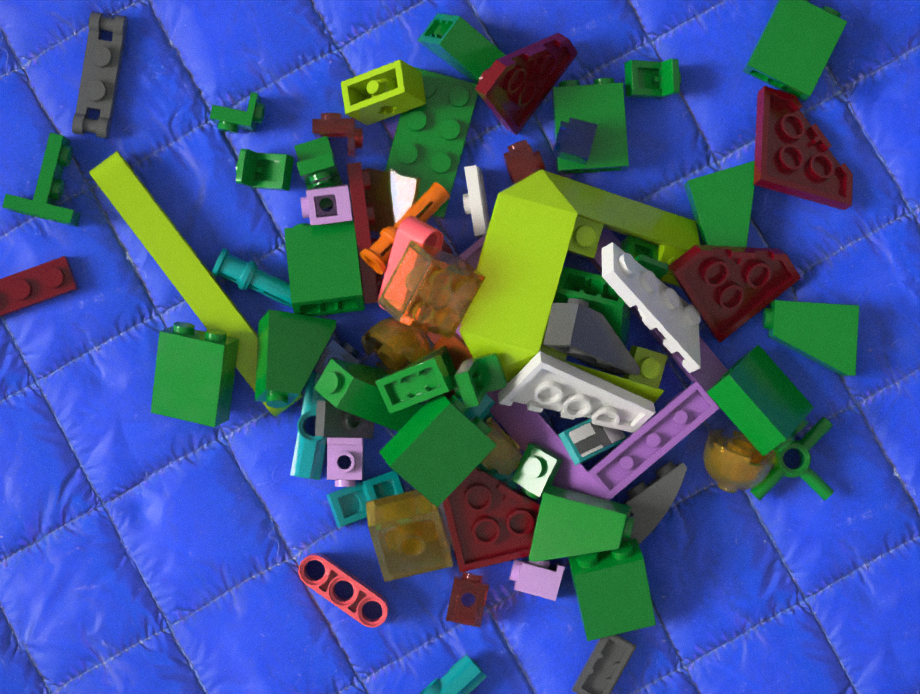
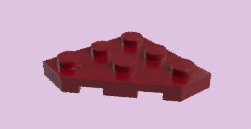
[475,32,578,136]
[753,86,853,210]
[668,245,801,343]
[443,467,541,573]

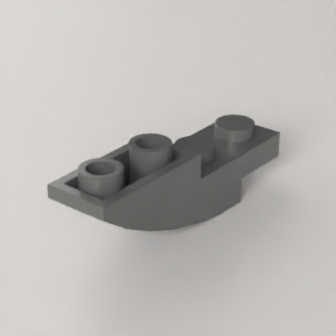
[623,460,687,544]

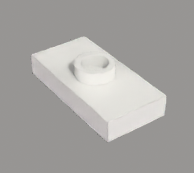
[463,165,490,239]

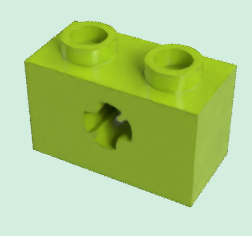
[341,60,426,126]

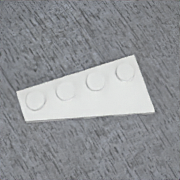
[602,243,701,373]
[498,351,655,433]

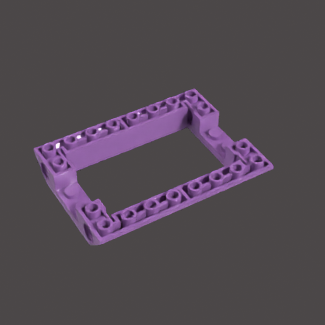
[415,173,728,500]

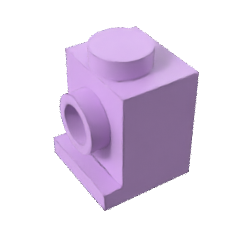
[300,184,353,226]
[327,437,364,487]
[509,559,565,601]

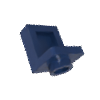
[313,340,361,375]

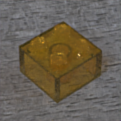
[377,240,485,339]
[366,490,453,582]

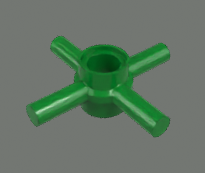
[750,417,834,501]

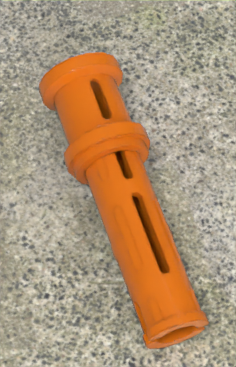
[360,182,450,275]

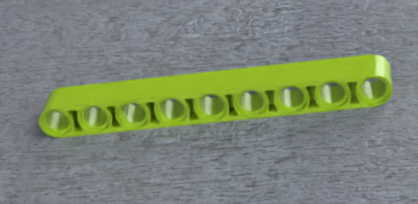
[89,151,303,417]

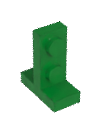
[2,132,81,227]
[294,136,342,211]
[375,345,457,414]

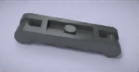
[72,11,128,138]

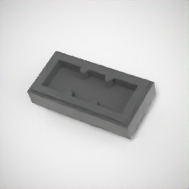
[315,401,374,439]
[571,634,637,694]

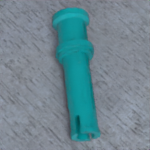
[211,248,293,308]

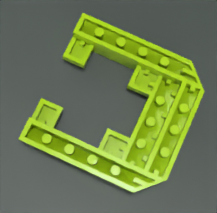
[459,170,700,403]

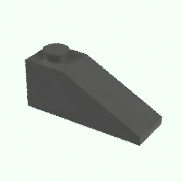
[543,298,640,375]

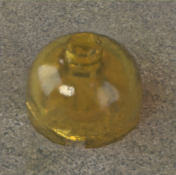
[361,316,431,374]
[703,429,776,493]

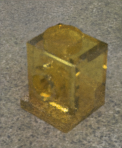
[481,417,523,475]

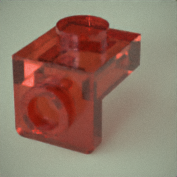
[312,113,363,157]

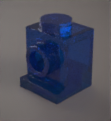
[552,117,597,165]

